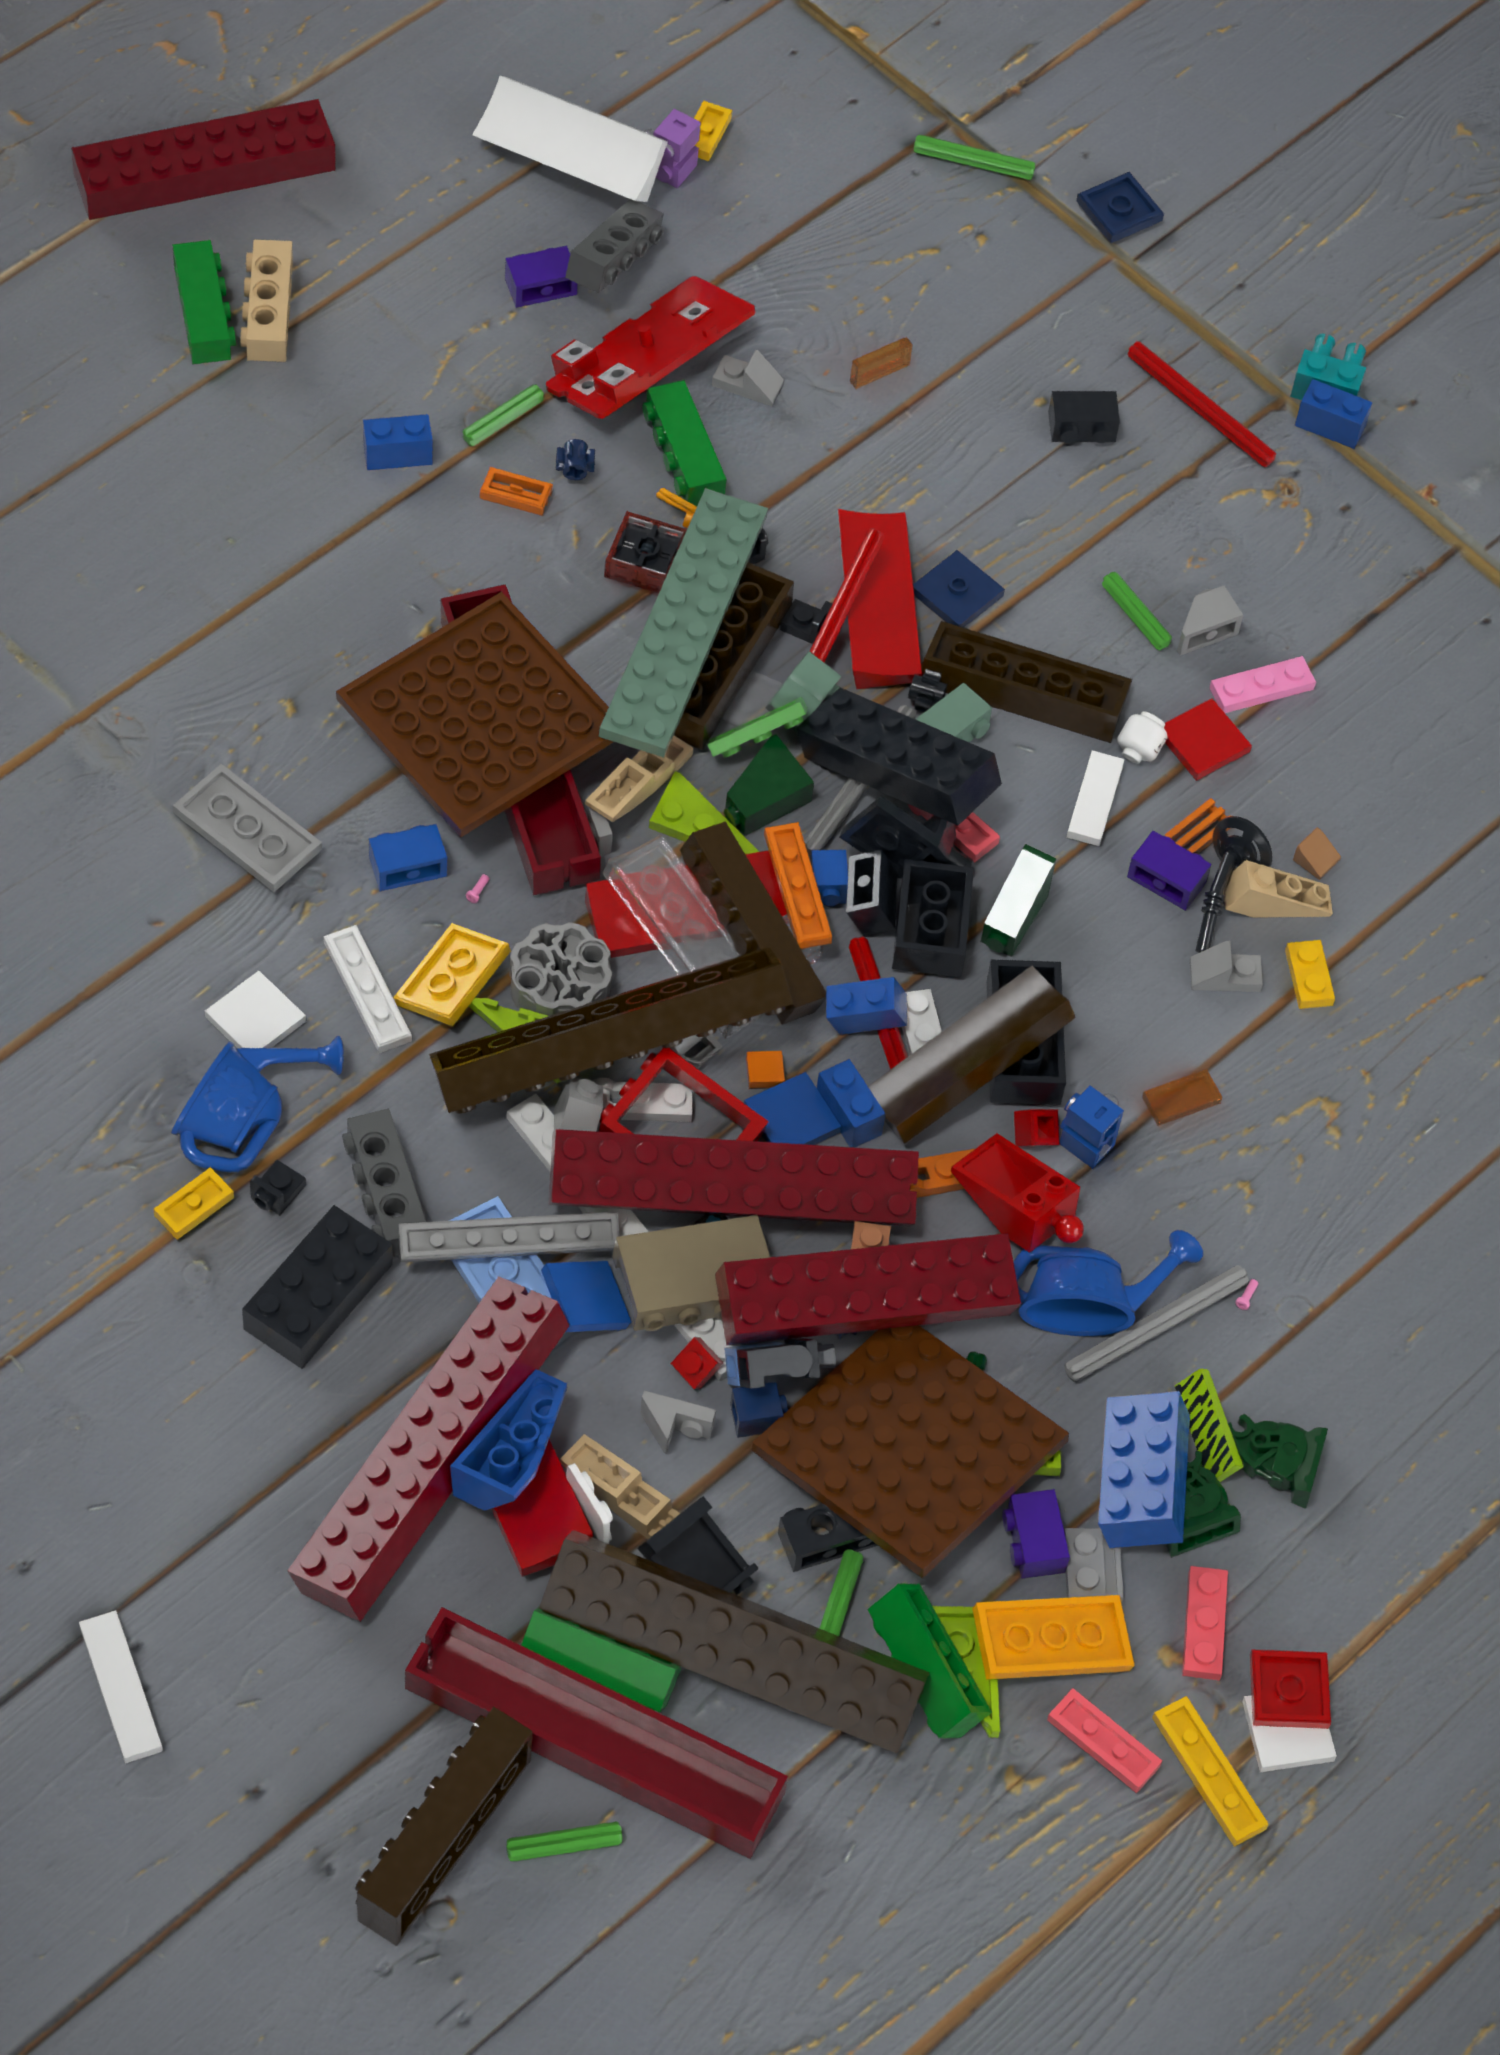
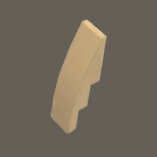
[585,736,694,822]
[560,1434,680,1539]

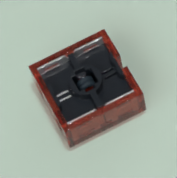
[604,511,687,593]

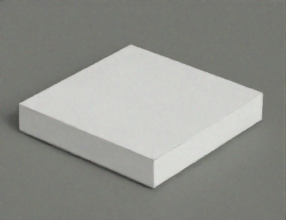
[205,971,306,1048]
[1242,1695,1336,1772]

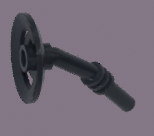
[1195,816,1273,953]

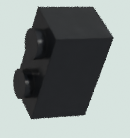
[1048,391,1120,443]
[846,849,898,936]

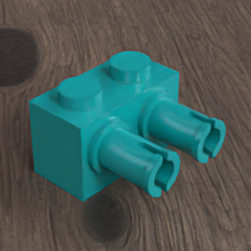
[1290,333,1366,400]

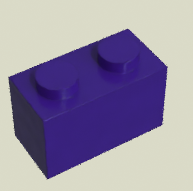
[505,245,578,308]
[1127,830,1212,911]
[1002,1489,1070,1579]

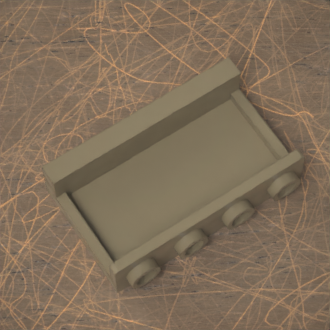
[612,1215,770,1331]

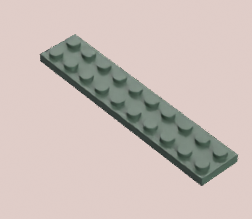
[598,488,768,758]

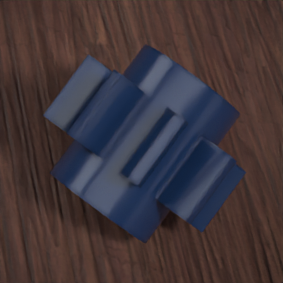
[556,439,595,480]

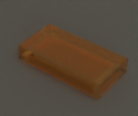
[850,337,913,389]
[1142,1069,1223,1126]

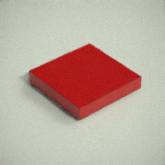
[1164,698,1252,781]
[1250,1649,1331,1729]

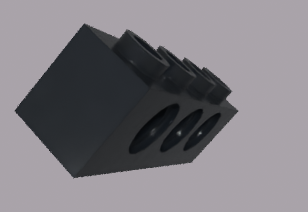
[778,1503,878,1572]

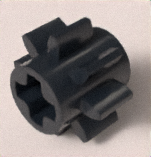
[908,669,948,712]

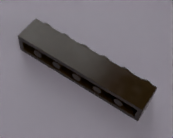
[680,821,826,1025]

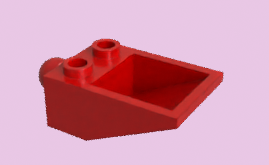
[951,1133,1084,1253]

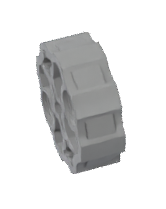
[509,922,612,1016]

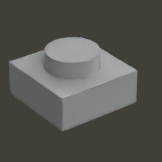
[588,809,613,856]

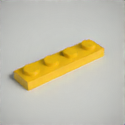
[1152,1696,1269,1847]

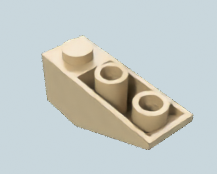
[1223,860,1333,918]

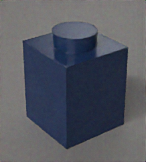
[730,1382,788,1438]

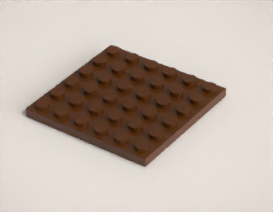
[336,592,614,837]
[752,1325,1069,1579]

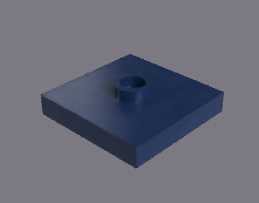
[1076,172,1164,243]
[913,550,1005,628]

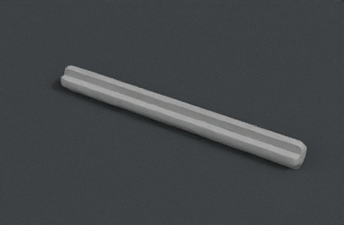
[804,705,916,856]
[1064,1265,1249,1381]

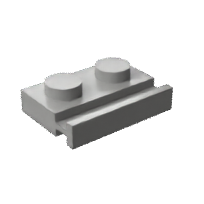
[1064,1528,1123,1604]

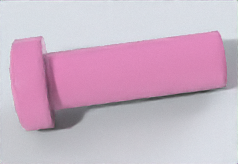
[466,874,489,903]
[1235,1279,1259,1310]

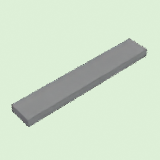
[398,1212,620,1262]

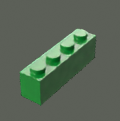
[172,240,236,364]
[642,380,727,506]
[867,1583,992,1738]
[521,1607,681,1712]

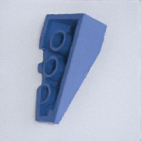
[450,1369,567,1511]

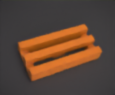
[480,467,553,516]
[1164,798,1231,854]

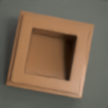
[1293,827,1341,880]

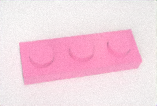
[1209,656,1316,713]

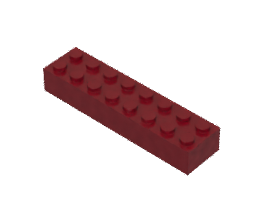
[71,99,336,220]
[715,1233,1021,1346]

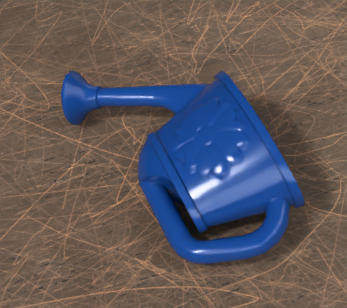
[171,1036,344,1173]
[1013,1230,1203,1336]

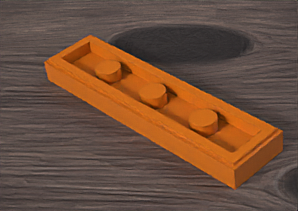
[764,822,832,949]

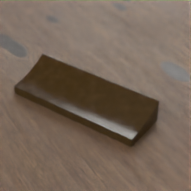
[922,621,1132,743]
[868,966,1076,1144]

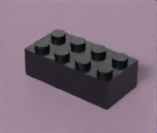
[986,959,1066,1105]
[242,1205,393,1369]

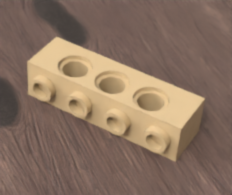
[240,239,293,362]

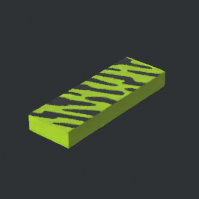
[1175,1368,1243,1482]

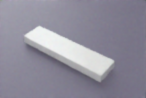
[324,925,412,1054]
[79,1610,163,1764]

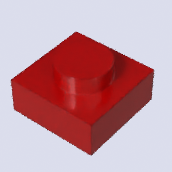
[671,1337,724,1390]

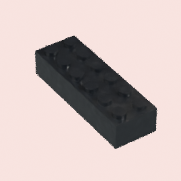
[796,687,1002,826]

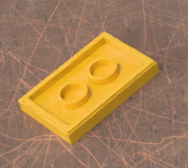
[393,923,511,1026]

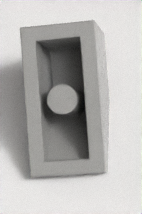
[1177,586,1243,656]
[554,1078,603,1132]

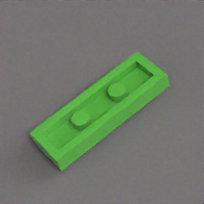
[707,697,808,758]

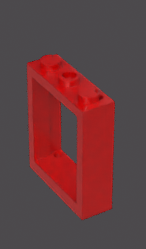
[598,1048,769,1142]

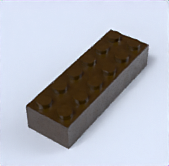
[674,562,794,750]
[355,1706,533,1946]

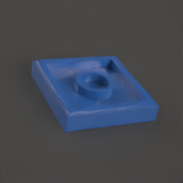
[744,1072,842,1145]
[541,1261,632,1332]

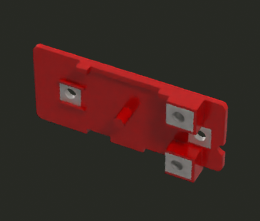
[546,276,756,419]

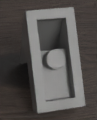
[712,350,784,406]
[1190,941,1263,992]
[640,1391,716,1454]

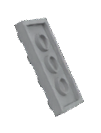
[173,764,322,892]

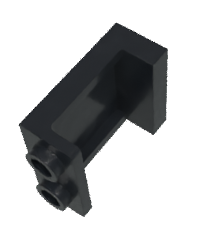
[637,1496,759,1595]

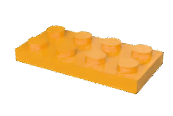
[972,1595,1135,1680]

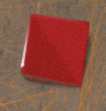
[1014,1109,1059,1146]

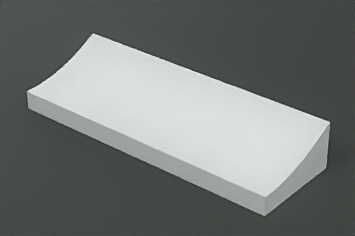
[472,76,668,202]

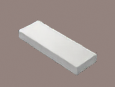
[1066,750,1125,846]

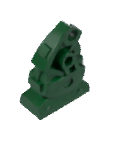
[1228,1414,1328,1509]
[1166,1450,1241,1558]

